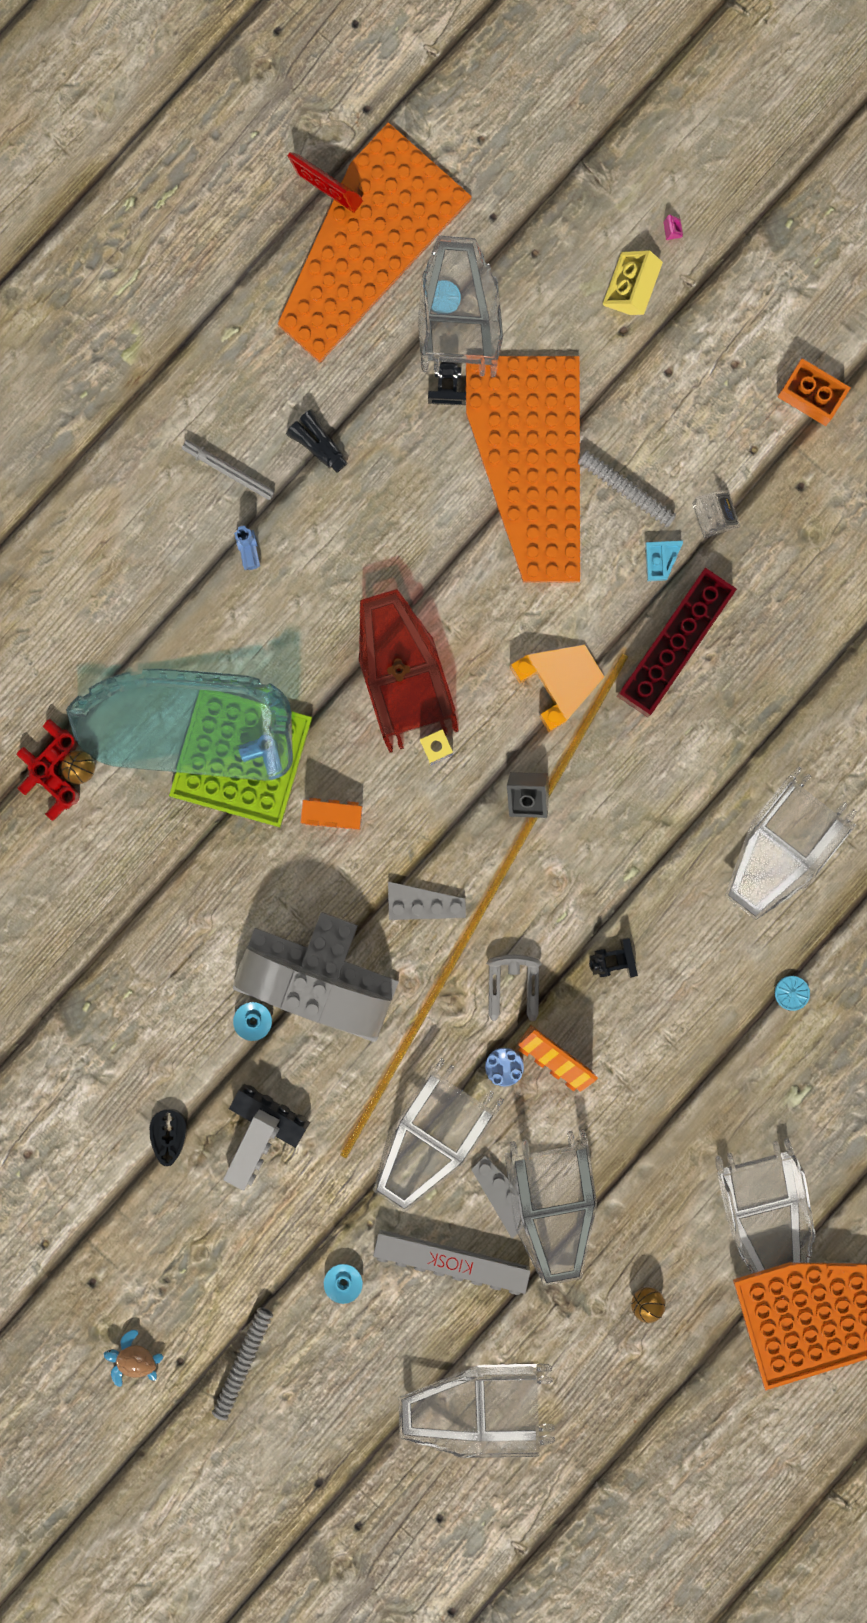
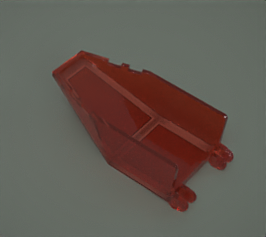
[359,589,459,753]

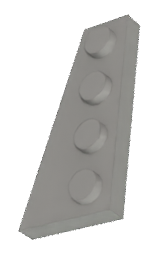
[388,882,466,920]
[471,1155,538,1239]

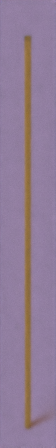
[340,653,628,1158]

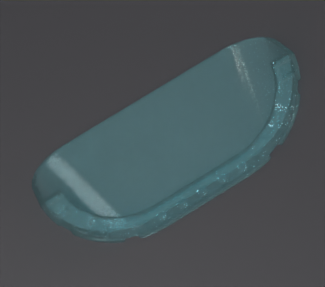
[66,669,293,780]

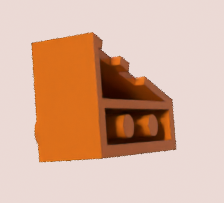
[301,798,363,830]

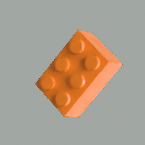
[778,358,851,426]

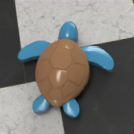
[104,1330,163,1387]

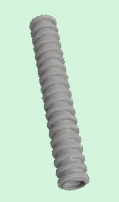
[578,450,676,528]
[212,1307,273,1420]

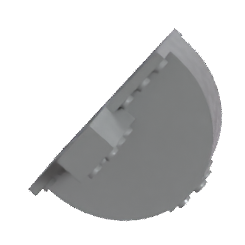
[233,912,399,1042]

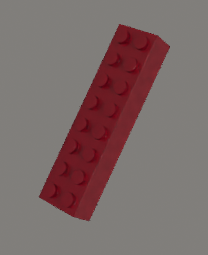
[616,567,737,718]

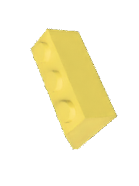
[603,250,663,315]

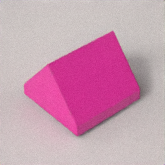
[663,215,683,240]

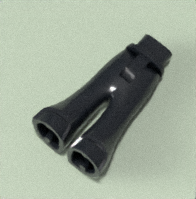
[286,409,348,473]

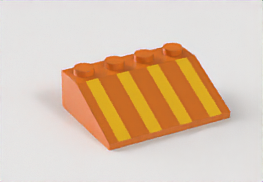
[517,1025,598,1092]

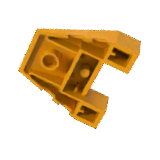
[510,645,604,732]

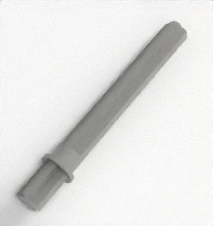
[182,440,275,500]

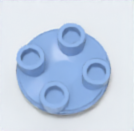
[485,1048,524,1087]

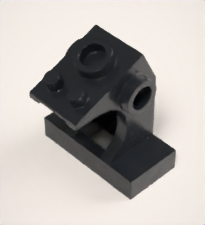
[428,358,466,406]
[589,937,638,978]

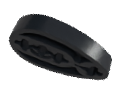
[149,1109,188,1166]

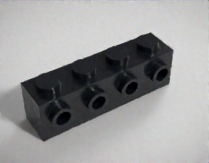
[229,1084,311,1148]

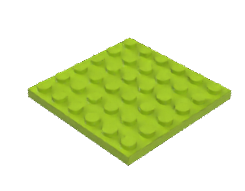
[169,686,312,828]

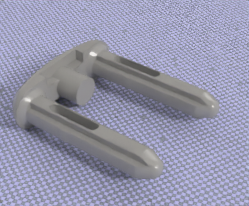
[486,954,542,1021]

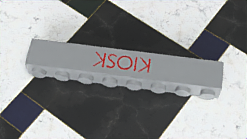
[373,1229,530,1295]

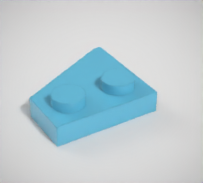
[645,541,683,582]

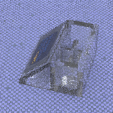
[692,491,741,539]

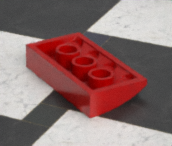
[287,152,363,213]

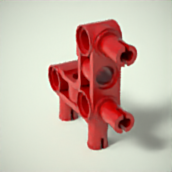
[16,719,80,821]

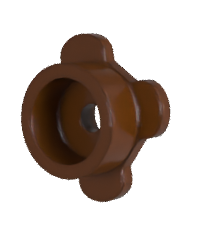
[387,659,410,682]

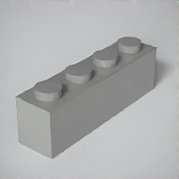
[223,1109,280,1191]

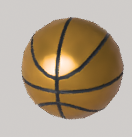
[61,750,96,784]
[631,1287,666,1323]

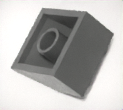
[507,772,549,818]

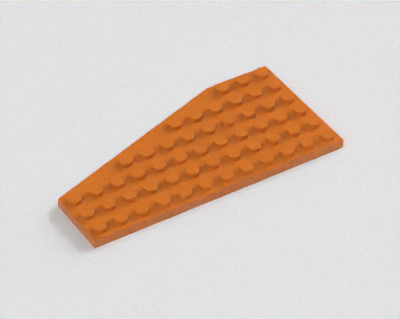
[278,122,472,363]
[466,356,580,583]
[733,1262,867,1391]

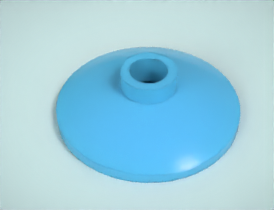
[233,1002,272,1041]
[324,1264,363,1304]

